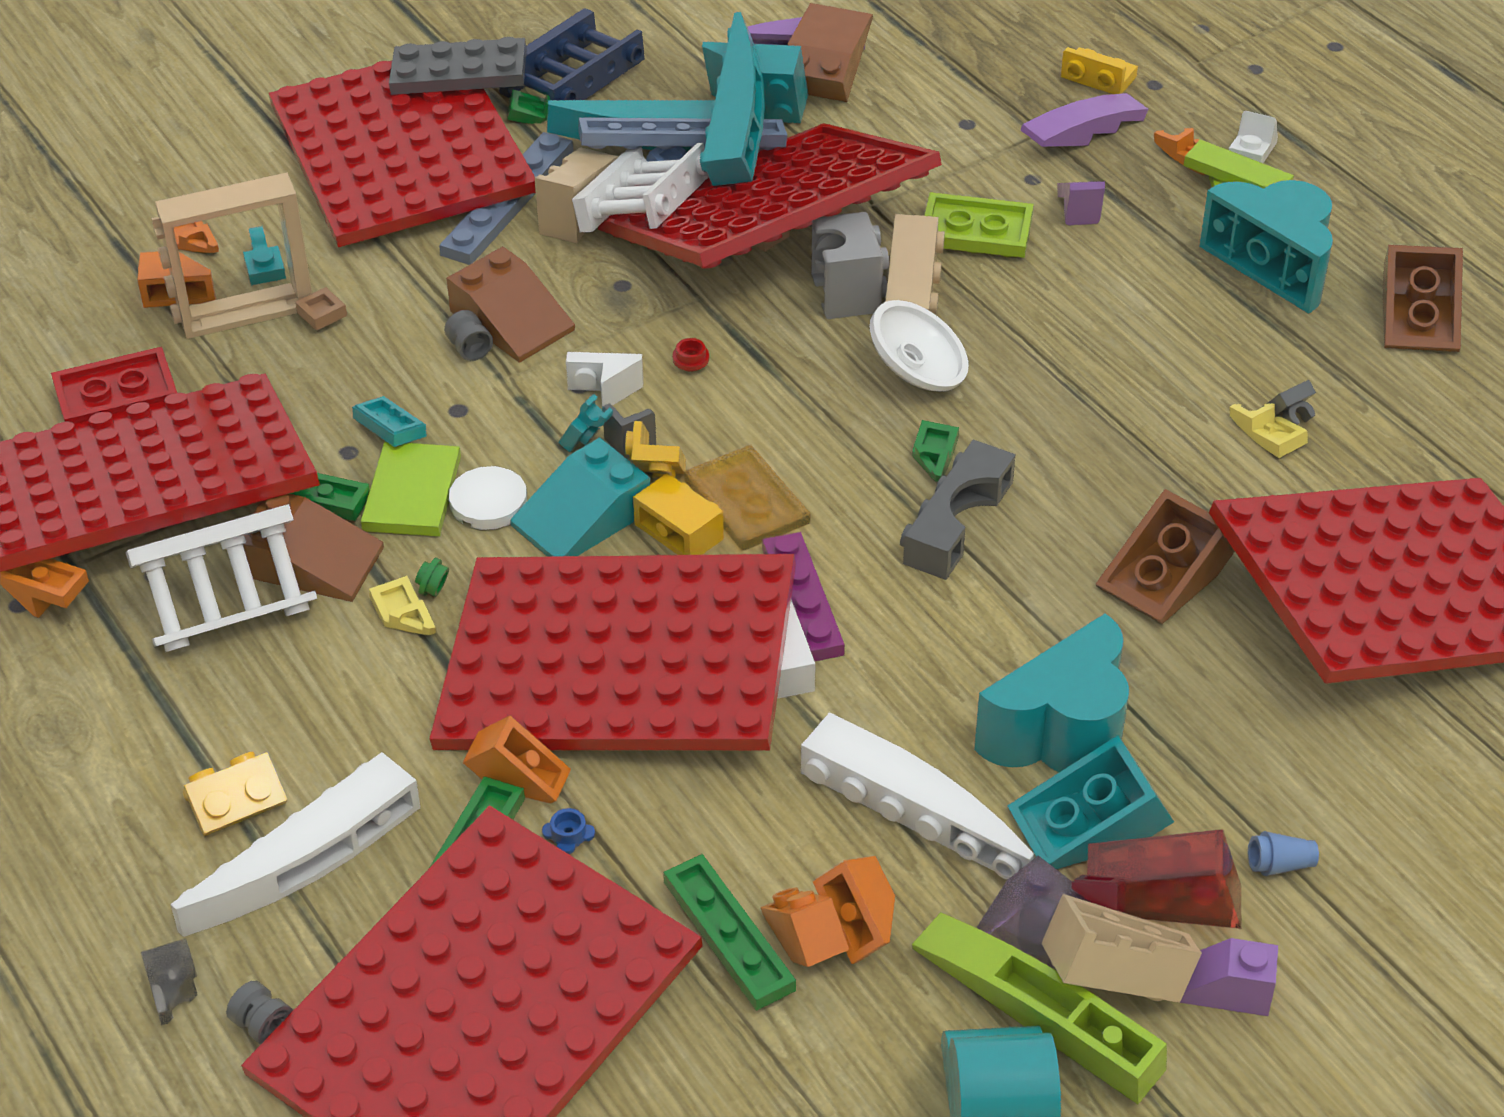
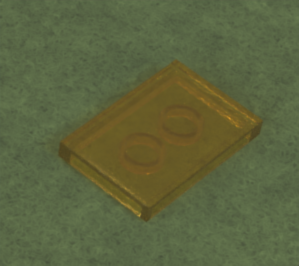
[684,444,810,551]

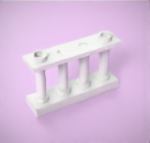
[572,143,709,232]
[125,504,317,652]

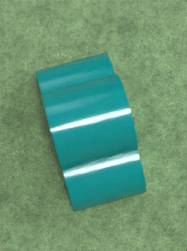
[1199,180,1333,314]
[974,613,1129,772]
[941,1026,1061,1117]

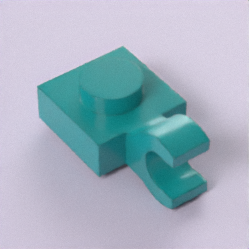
[243,226,286,286]
[558,394,613,452]

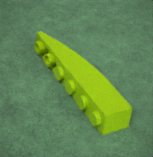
[912,912,1167,1104]

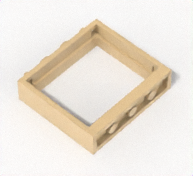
[151,172,312,339]

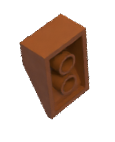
[788,3,873,102]
[1383,245,1463,352]
[446,246,575,363]
[1096,489,1235,624]
[243,494,384,602]

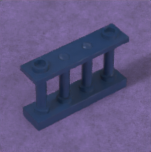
[499,8,645,100]

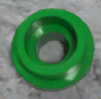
[415,557,449,597]

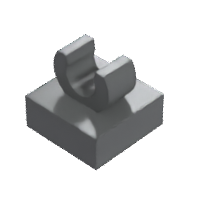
[1263,380,1316,425]

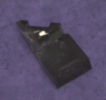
[141,938,198,1026]

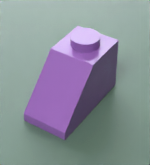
[1180,938,1278,1016]

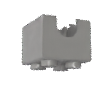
[811,212,889,319]

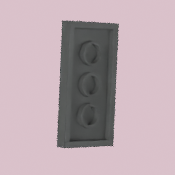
[389,37,527,95]

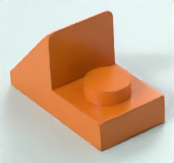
[0,558,89,618]

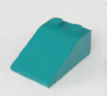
[702,42,808,123]
[510,437,650,557]
[1007,735,1174,872]

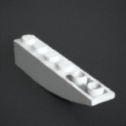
[801,712,1034,887]
[171,752,420,937]

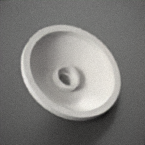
[870,300,969,391]

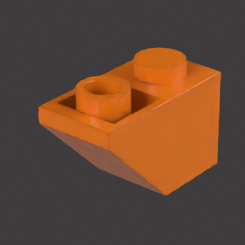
[761,887,849,967]

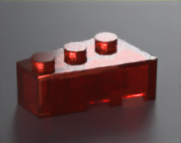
[1087,829,1242,929]

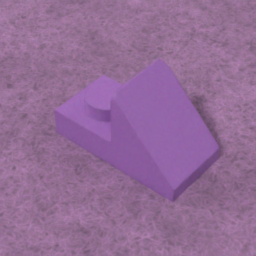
[1057,181,1105,225]

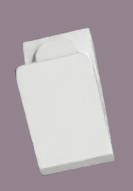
[1229,111,1278,163]
[566,352,643,406]

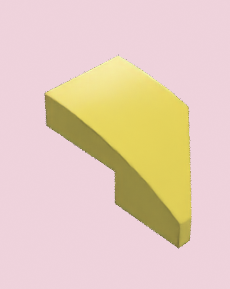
[1230,404,1308,458]
[369,576,436,635]

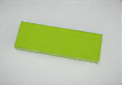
[1183,139,1294,189]

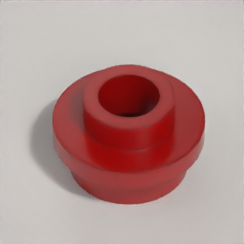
[672,338,709,372]

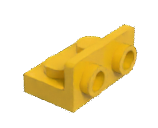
[1061,47,1138,94]

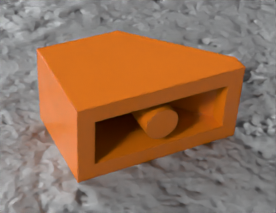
[137,251,216,308]
[462,716,571,804]
[813,856,895,964]

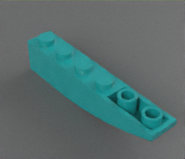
[700,12,765,186]
[547,100,715,152]

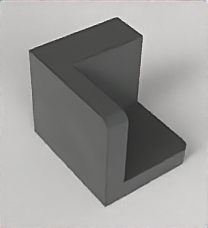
[602,403,656,459]

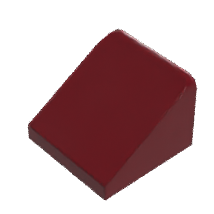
[1071,875,1126,913]

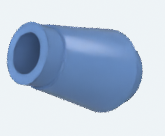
[1248,831,1319,876]

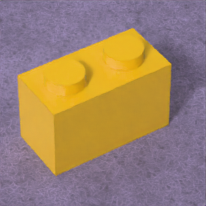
[633,473,724,555]

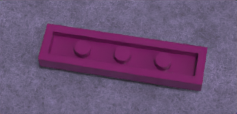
[762,532,845,662]

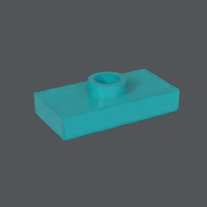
[352,396,427,447]

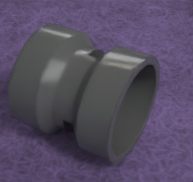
[444,310,493,361]
[226,981,293,1045]

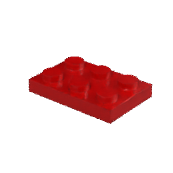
[51,346,177,423]

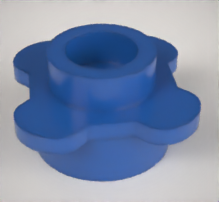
[542,808,595,854]

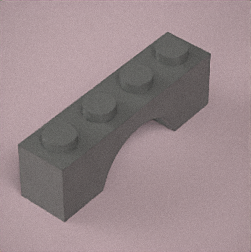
[900,439,1016,580]

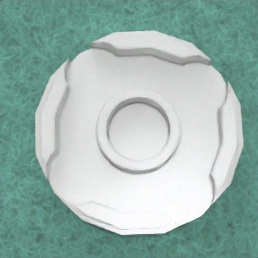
[449,466,527,530]

